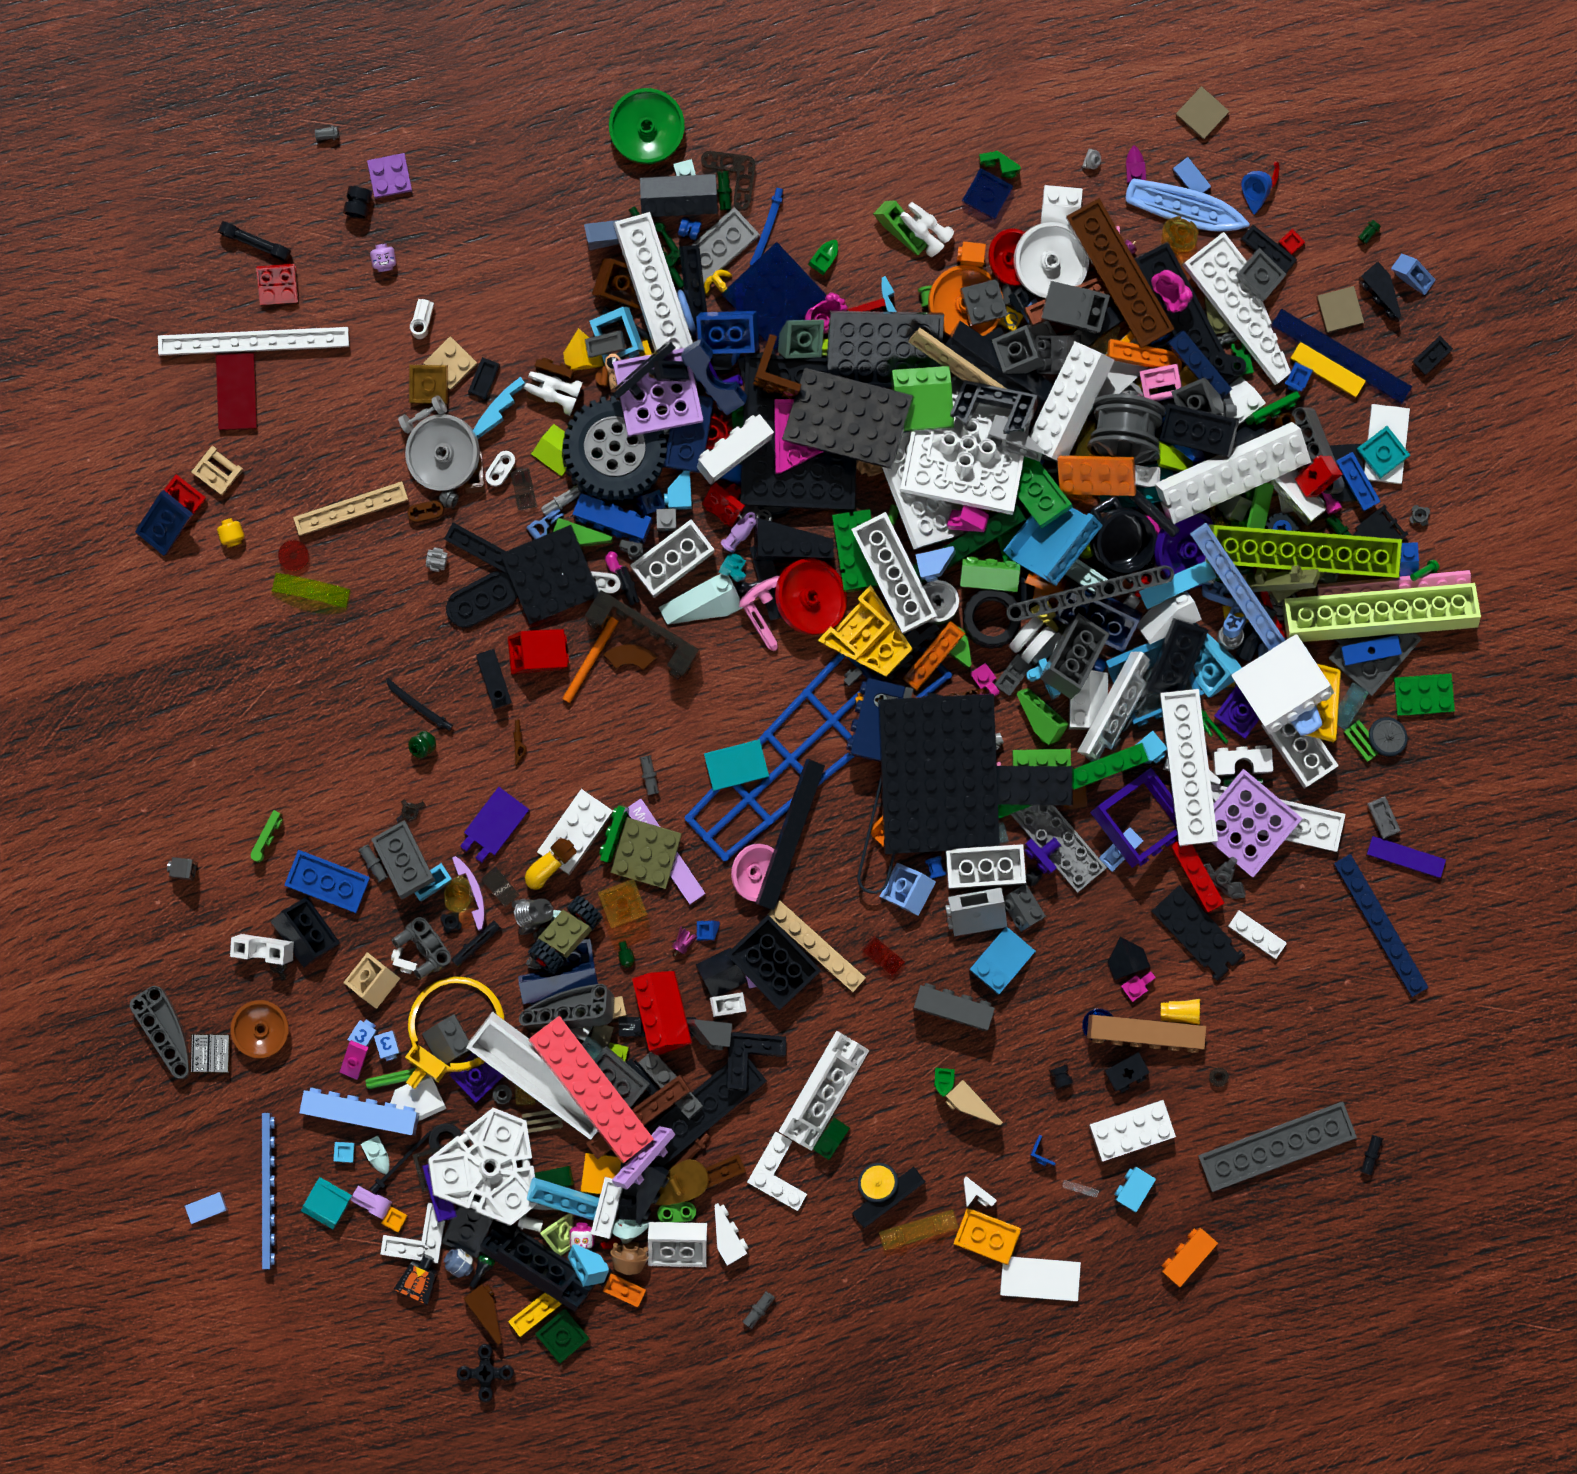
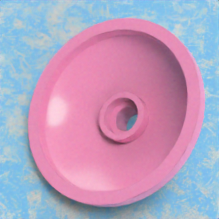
[731,844,774,902]

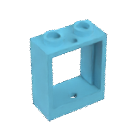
[589,307,644,363]

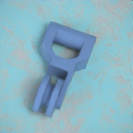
[526,509,564,539]

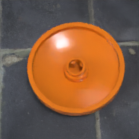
[928,265,1003,337]

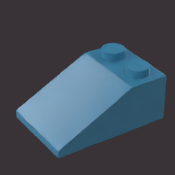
[969,927,1035,995]

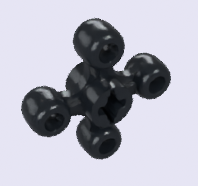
[456,1344,515,1403]

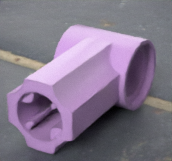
[351,1186,392,1219]

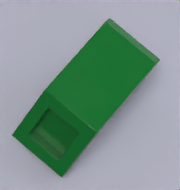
[978,151,1021,178]

